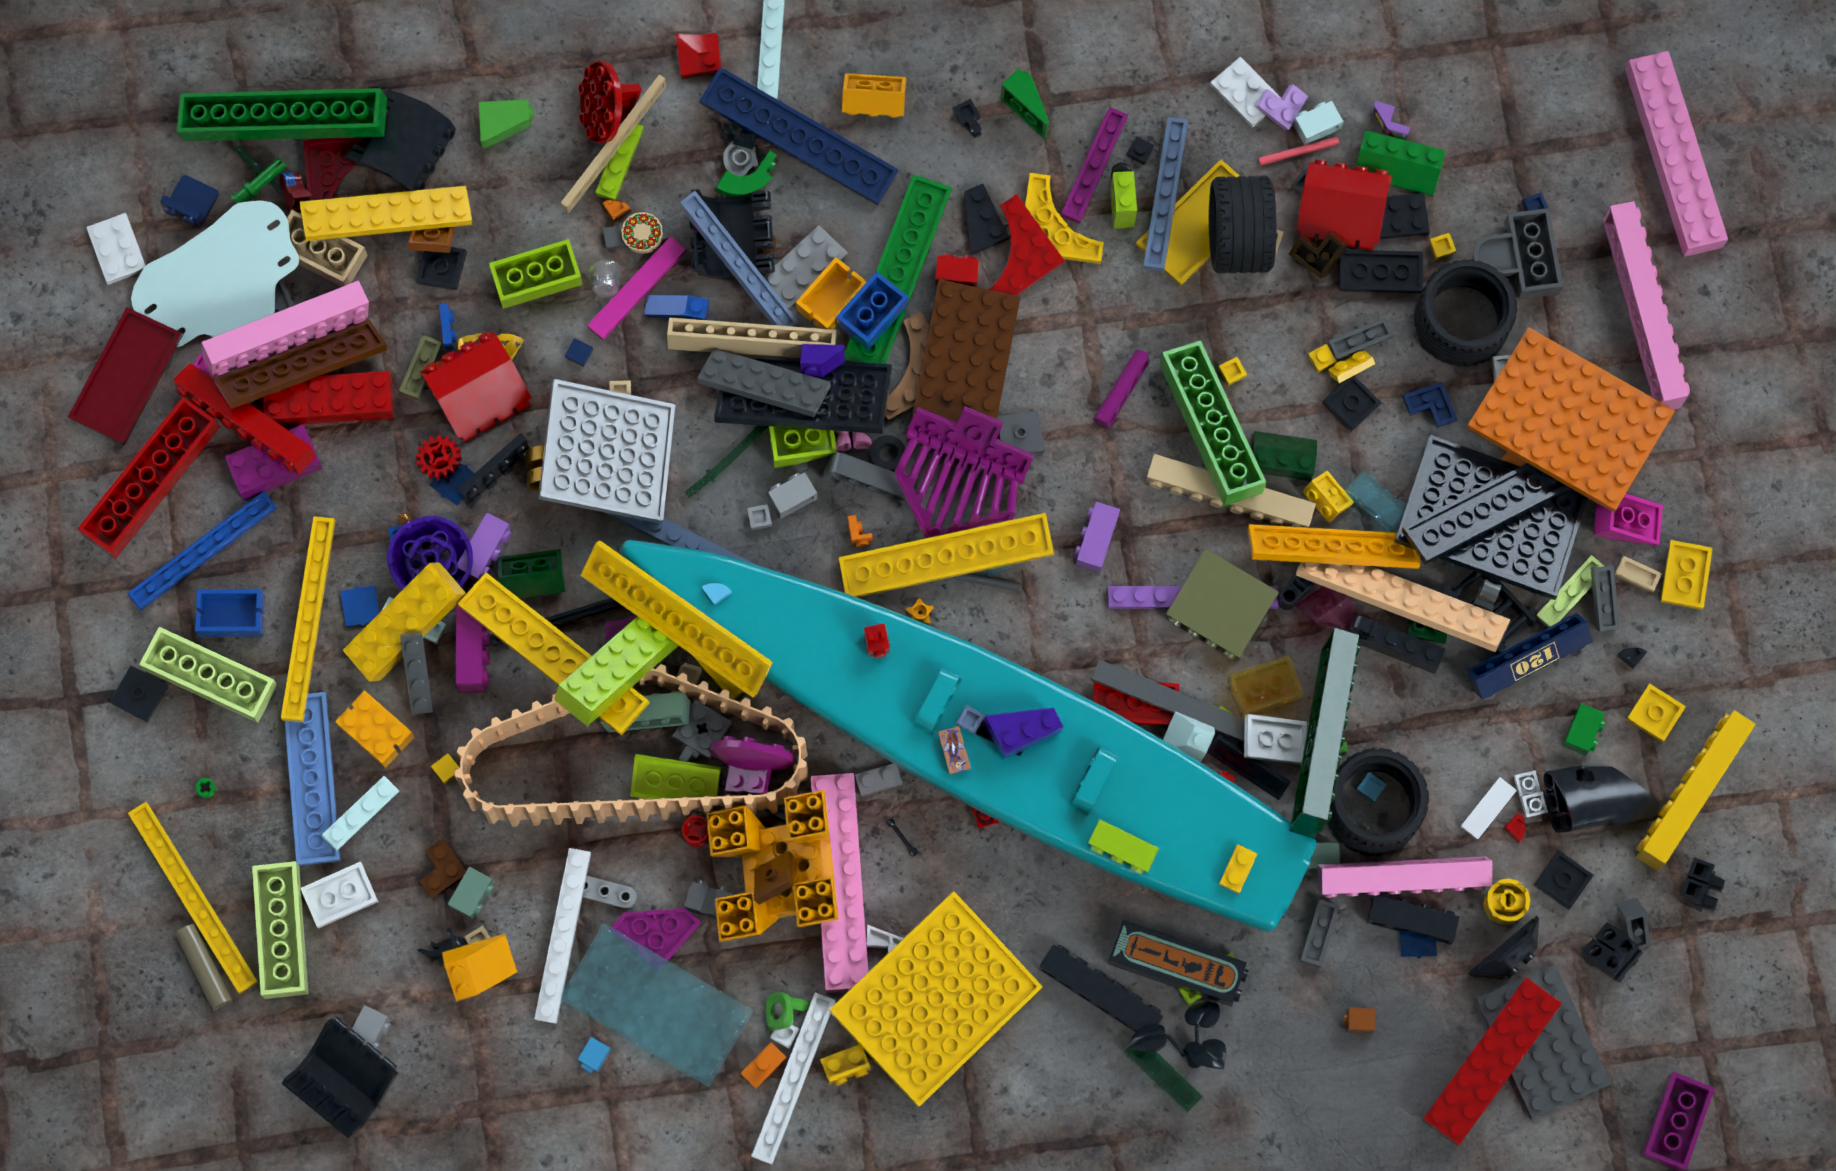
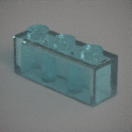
[1346,471,1407,533]

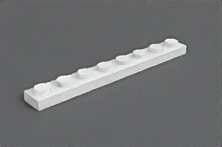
[534,848,591,1024]
[752,992,836,1165]

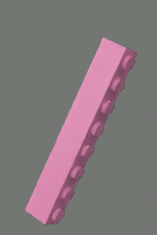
[1317,856,1492,897]

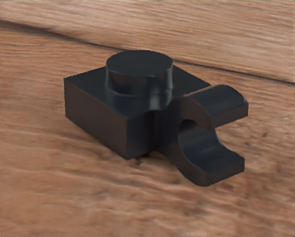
[953,99,982,138]
[720,123,758,150]

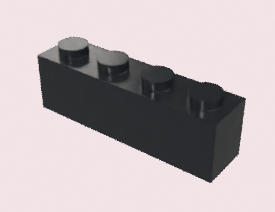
[1367,893,1460,945]

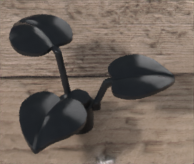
[1129,1001,1226,1069]

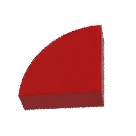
[1504,812,1525,843]

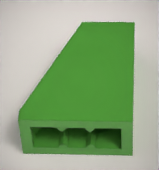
[479,99,535,148]

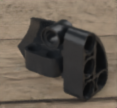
[1543,765,1661,833]

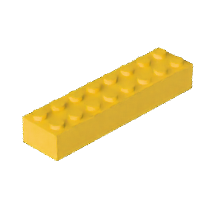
[1636,710,1756,871]

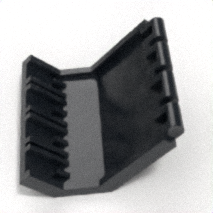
[281,1016,398,1138]

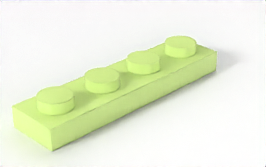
[1535,555,1604,628]

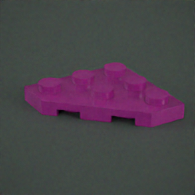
[610,908,702,972]

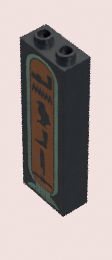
[1108,920,1249,1007]

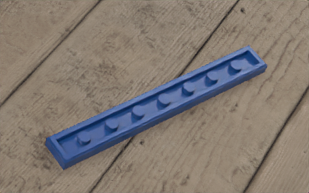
[127,491,277,611]

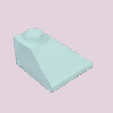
[1163,711,1215,763]

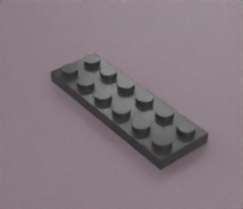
[697,348,830,417]

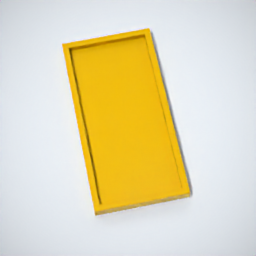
[1135,160,1239,286]

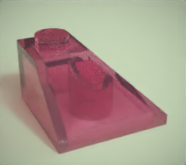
[1296,586,1359,629]

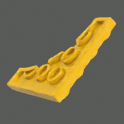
[1025,173,1104,264]

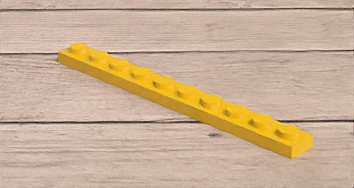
[281,516,336,723]
[128,801,258,994]

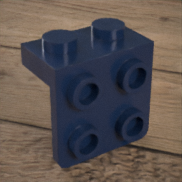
[160,175,219,227]

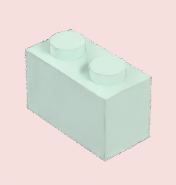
[1294,101,1343,145]

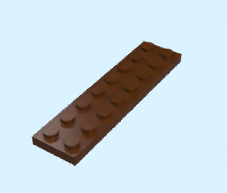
[214,320,387,409]

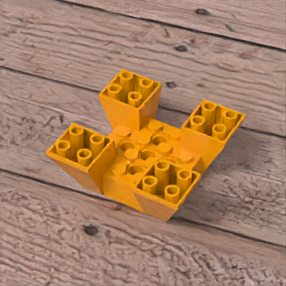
[706,790,839,942]

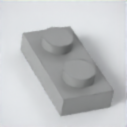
[855,763,902,796]

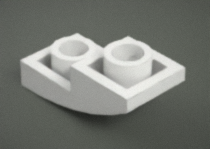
[1513,770,1548,818]

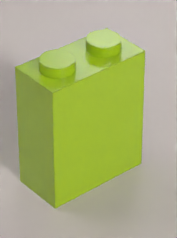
[1110,171,1137,229]

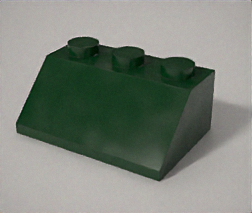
[1252,431,1317,481]
[498,549,565,598]

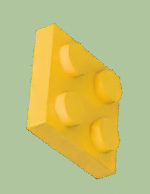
[1626,683,1686,743]

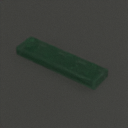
[1124,1046,1203,1113]

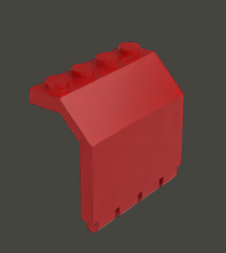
[1297,159,1393,251]
[420,331,532,443]

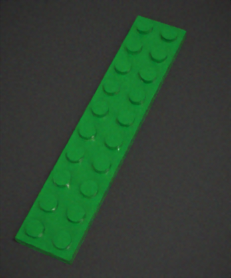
[845,174,952,364]

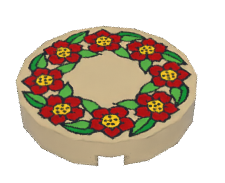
[621,212,663,254]

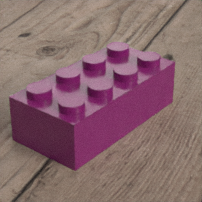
[225,424,323,501]
[456,604,490,693]
[1640,1072,1715,1171]

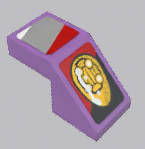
[1372,101,1410,140]

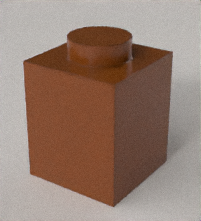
[1343,1008,1375,1034]

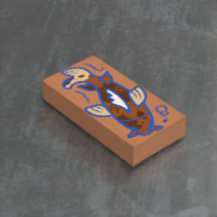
[938,726,971,774]

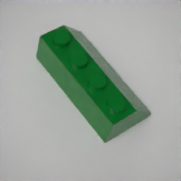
[1355,130,1446,196]

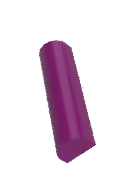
[1093,349,1150,430]

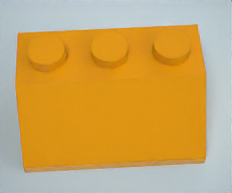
[842,73,906,118]

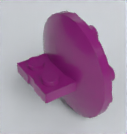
[709,736,796,795]

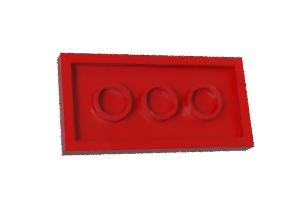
[1093,682,1179,726]

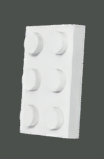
[1210,57,1281,128]
[86,213,146,285]
[1244,714,1307,765]
[301,861,378,929]

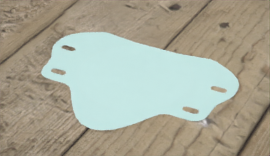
[131,201,299,347]

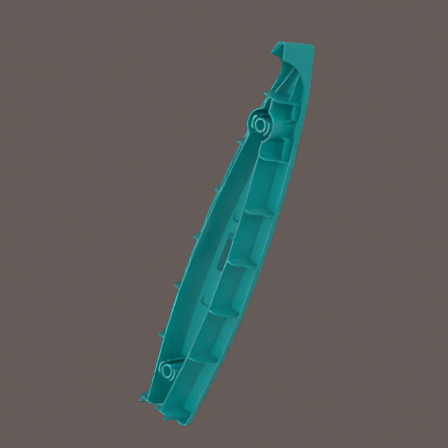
[620,540,1316,932]

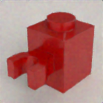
[863,623,890,659]

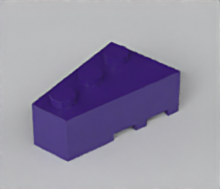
[983,708,1064,760]

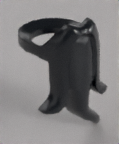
[417,927,465,967]

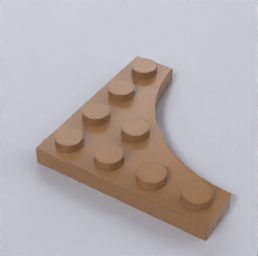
[885,312,929,422]

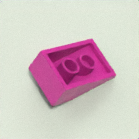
[1594,494,1663,546]

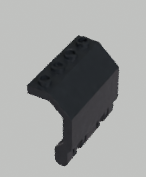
[345,88,456,191]
[689,189,775,280]

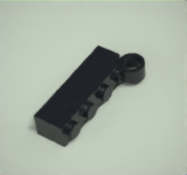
[1350,615,1445,674]

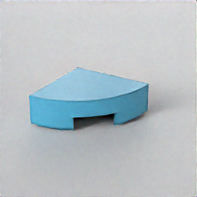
[702,583,732,606]

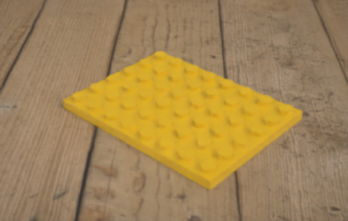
[828,891,1043,1107]

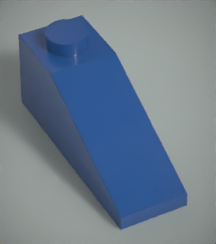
[644,295,710,320]

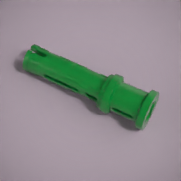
[230,157,287,204]

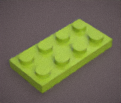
[630,754,721,799]

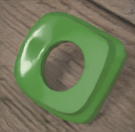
[766,992,810,1031]

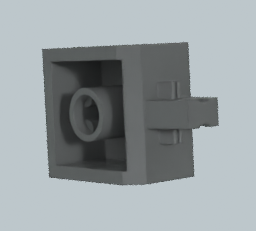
[672,700,733,762]

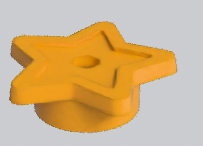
[906,598,934,624]

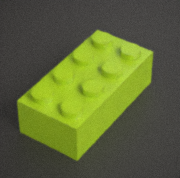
[489,239,583,309]

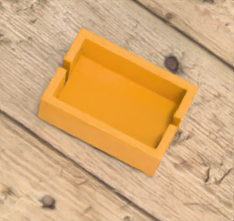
[795,257,867,330]
[335,690,414,769]

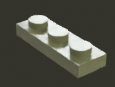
[399,335,443,400]

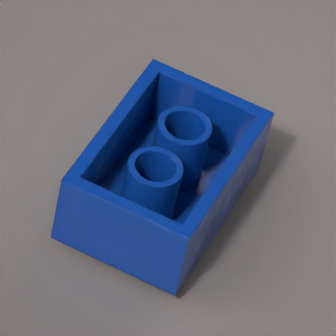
[836,271,909,350]

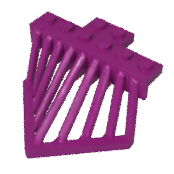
[894,406,1034,539]

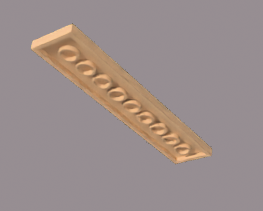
[1296,562,1510,652]

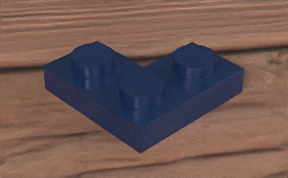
[1402,382,1457,428]

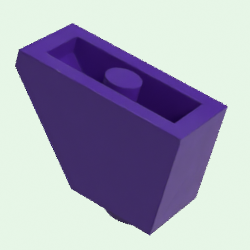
[800,344,845,377]

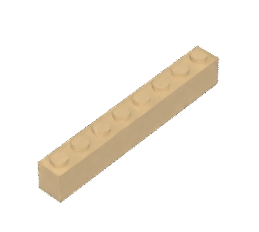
[667,318,836,358]
[1146,454,1316,528]

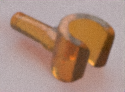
[398,513,412,525]

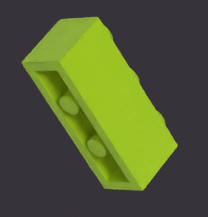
[1088,820,1159,874]

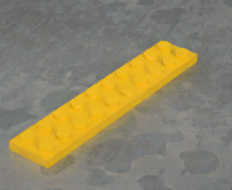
[839,513,1054,597]
[580,540,773,697]
[458,573,650,736]

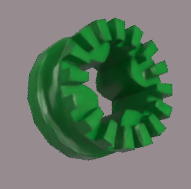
[196,778,216,798]

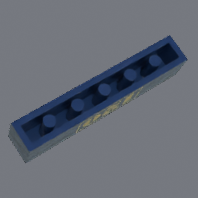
[1466,613,1593,700]

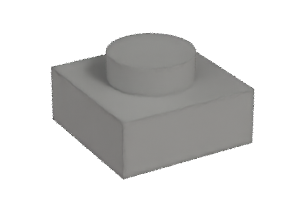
[747,504,772,530]

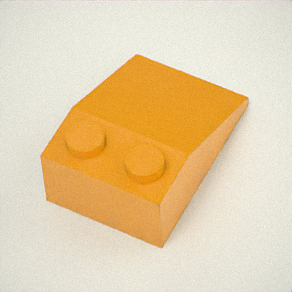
[442,933,517,1001]

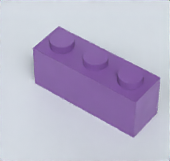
[1074,502,1120,573]
[457,513,512,582]

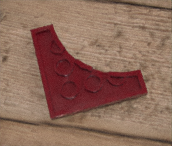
[303,137,368,201]

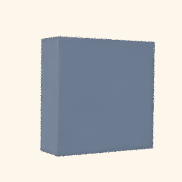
[955,705,985,735]

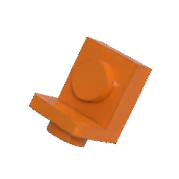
[847,515,873,547]

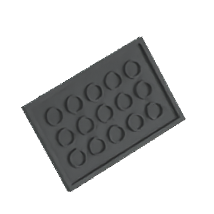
[1475,965,1611,1119]

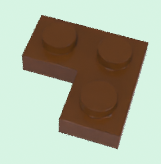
[420,839,466,900]

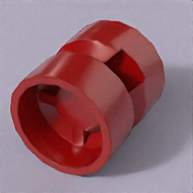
[682,815,709,848]

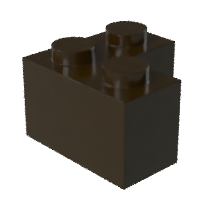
[1288,232,1350,279]

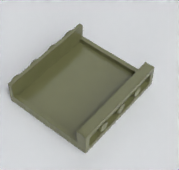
[1166,549,1279,660]

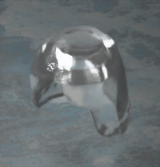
[587,260,621,298]

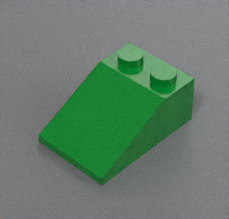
[1000,68,1049,140]

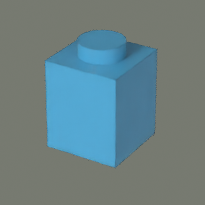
[578,1037,611,1074]

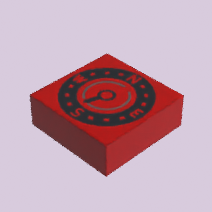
[972,808,999,829]

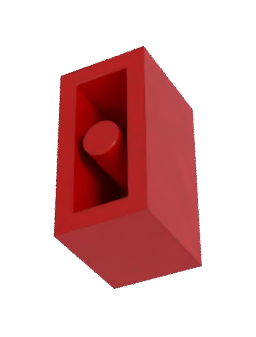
[935,254,979,287]

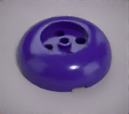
[387,516,473,590]

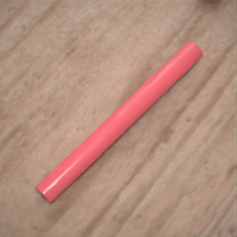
[1258,136,1339,166]

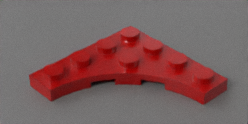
[988,194,1065,296]

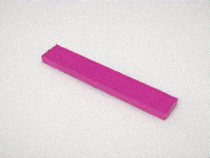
[587,236,686,340]

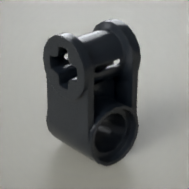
[1278,573,1316,610]

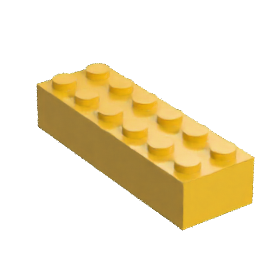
[343,563,466,682]

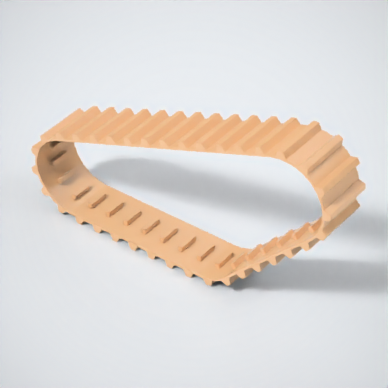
[454,664,809,827]

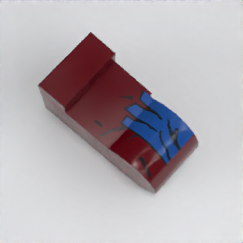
[279,172,311,211]

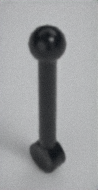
[887,819,918,856]

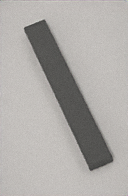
[1091,660,1245,743]

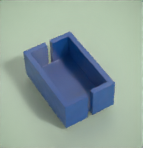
[195,589,265,637]

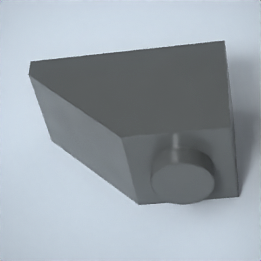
[1617,898,1651,949]

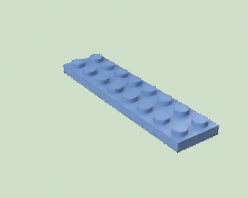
[283,692,341,866]

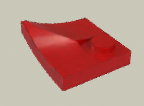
[675,33,722,79]

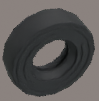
[869,435,905,472]

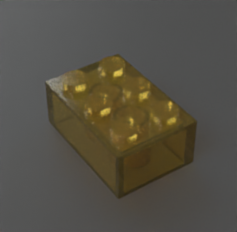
[1227,655,1304,719]

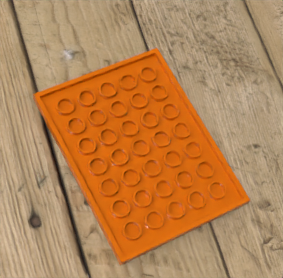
[1467,327,1675,513]

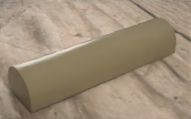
[175,924,233,1011]

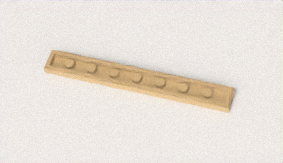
[561,74,667,213]

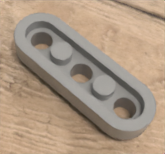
[582,876,637,909]

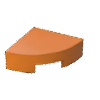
[602,200,631,222]

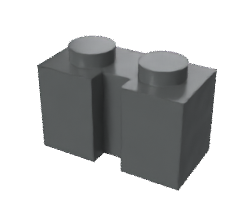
[684,880,734,919]

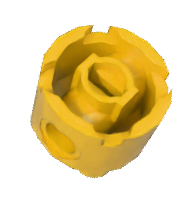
[1483,878,1531,926]

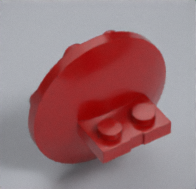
[578,61,642,144]

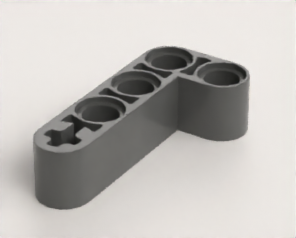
[822,452,905,501]

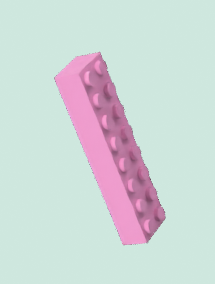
[202,280,369,379]

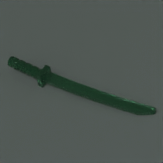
[234,144,301,214]
[684,425,768,498]

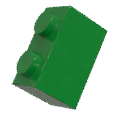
[1562,703,1606,756]

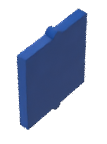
[340,585,380,627]

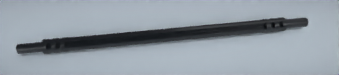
[485,598,623,647]

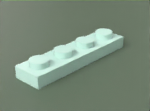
[322,776,399,851]

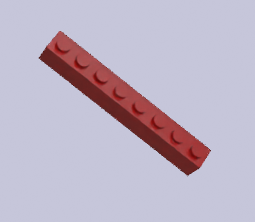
[173,363,316,475]

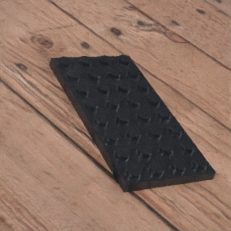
[714,354,892,434]

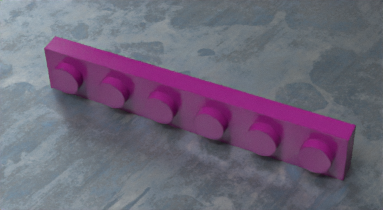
[1061,107,1128,224]

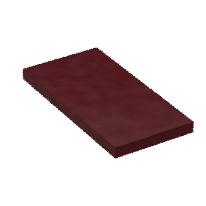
[68,307,183,445]

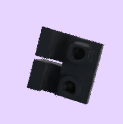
[1680,857,1725,912]
[1581,922,1643,982]

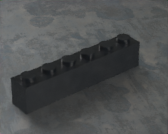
[1039,944,1163,1033]

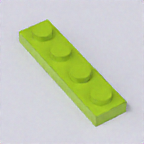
[595,119,644,201]

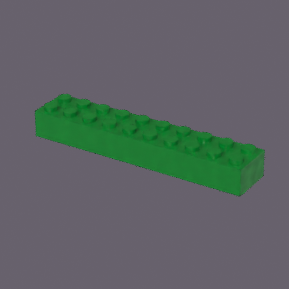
[177,88,387,141]

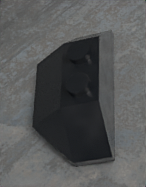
[1468,915,1539,979]

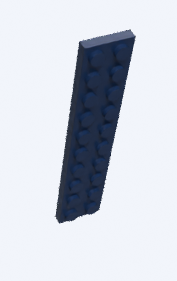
[699,67,899,206]

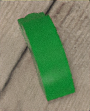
[713,151,776,197]

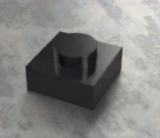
[1126,136,1155,165]

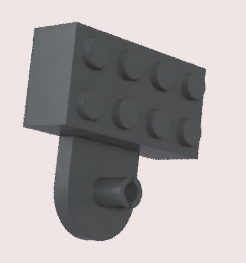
[1472,208,1563,300]

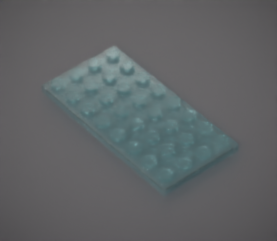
[561,923,754,1087]

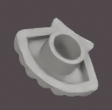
[723,141,759,176]

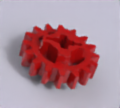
[415,434,462,481]

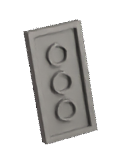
[764,225,848,310]

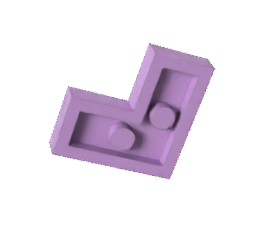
[1255,84,1308,130]

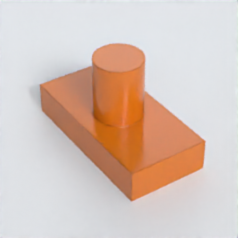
[740,1042,787,1089]

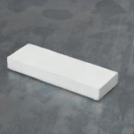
[1460,777,1517,840]

